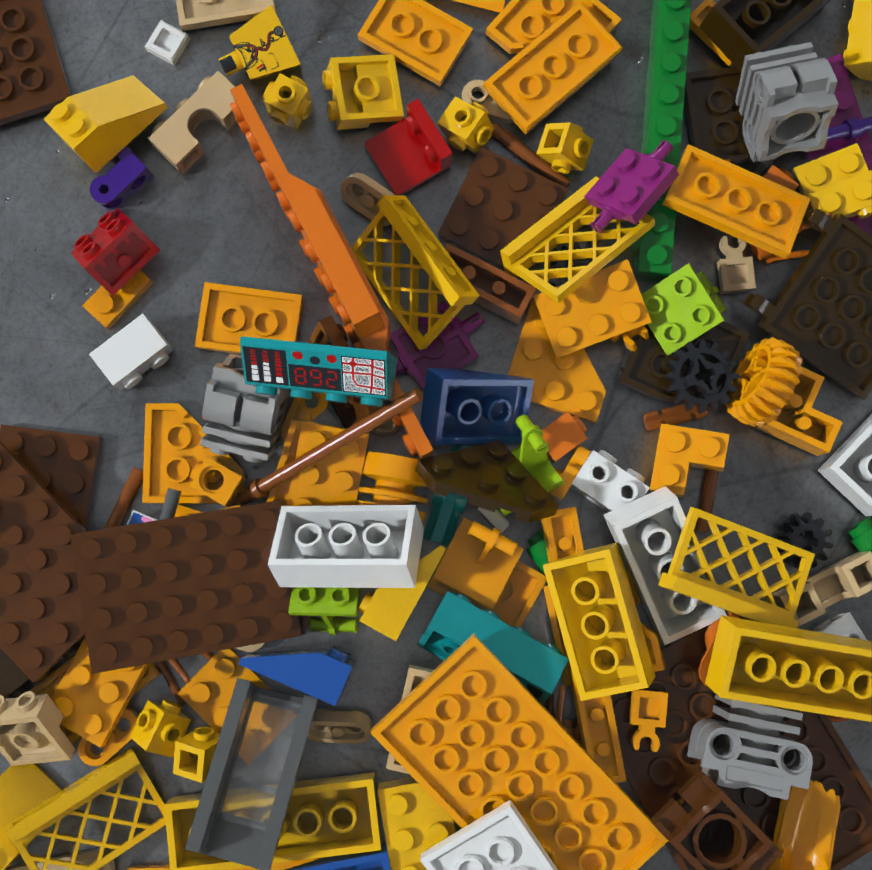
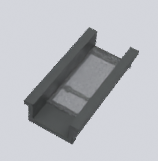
[185,678,319,870]

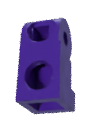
[90,146,154,210]

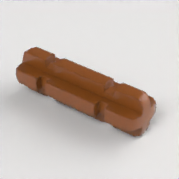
[643,403,709,431]

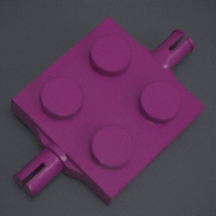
[585,140,679,234]
[390,301,485,392]

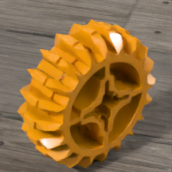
[725,337,803,427]

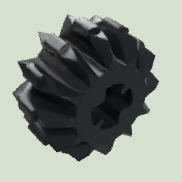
[773,512,834,569]

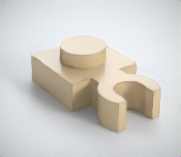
[717,236,756,294]

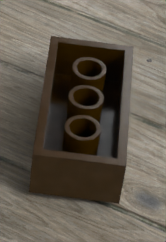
[699,0,830,72]

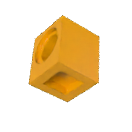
[189,457,247,507]

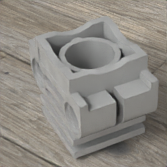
[735,42,838,162]
[200,354,292,463]
[687,694,813,800]

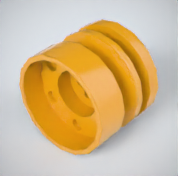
[356,452,429,521]

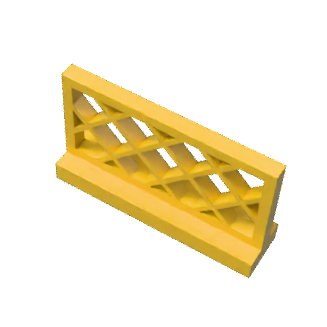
[500,176,655,303]
[351,195,480,350]
[658,507,815,628]
[5,747,166,870]

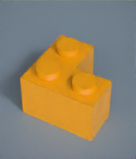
[756,367,843,456]
[650,423,730,499]

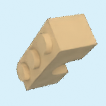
[148,71,237,175]
[772,551,872,627]

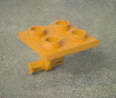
[432,518,524,609]

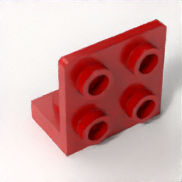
[364,98,453,196]
[71,209,160,296]

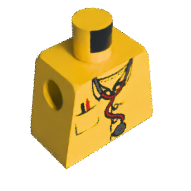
[219,5,301,81]

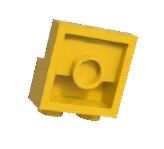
[322,54,404,130]
[792,143,872,231]

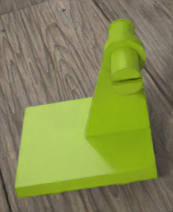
[641,263,728,356]
[500,415,564,516]
[288,587,361,635]

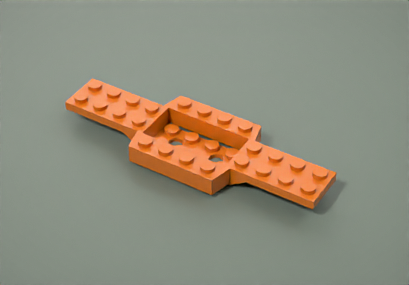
[229,84,433,459]

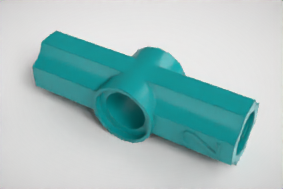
[423,444,469,546]

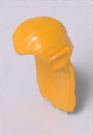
[767,779,841,870]

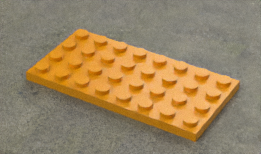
[370,633,668,870]

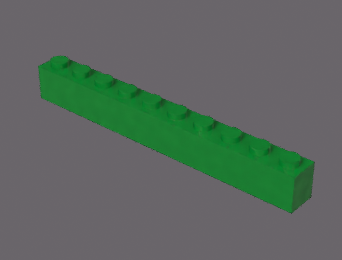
[632,0,691,283]

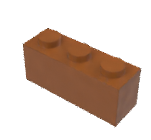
[445,243,536,325]

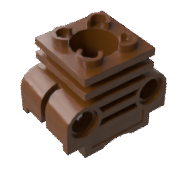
[650,769,783,870]

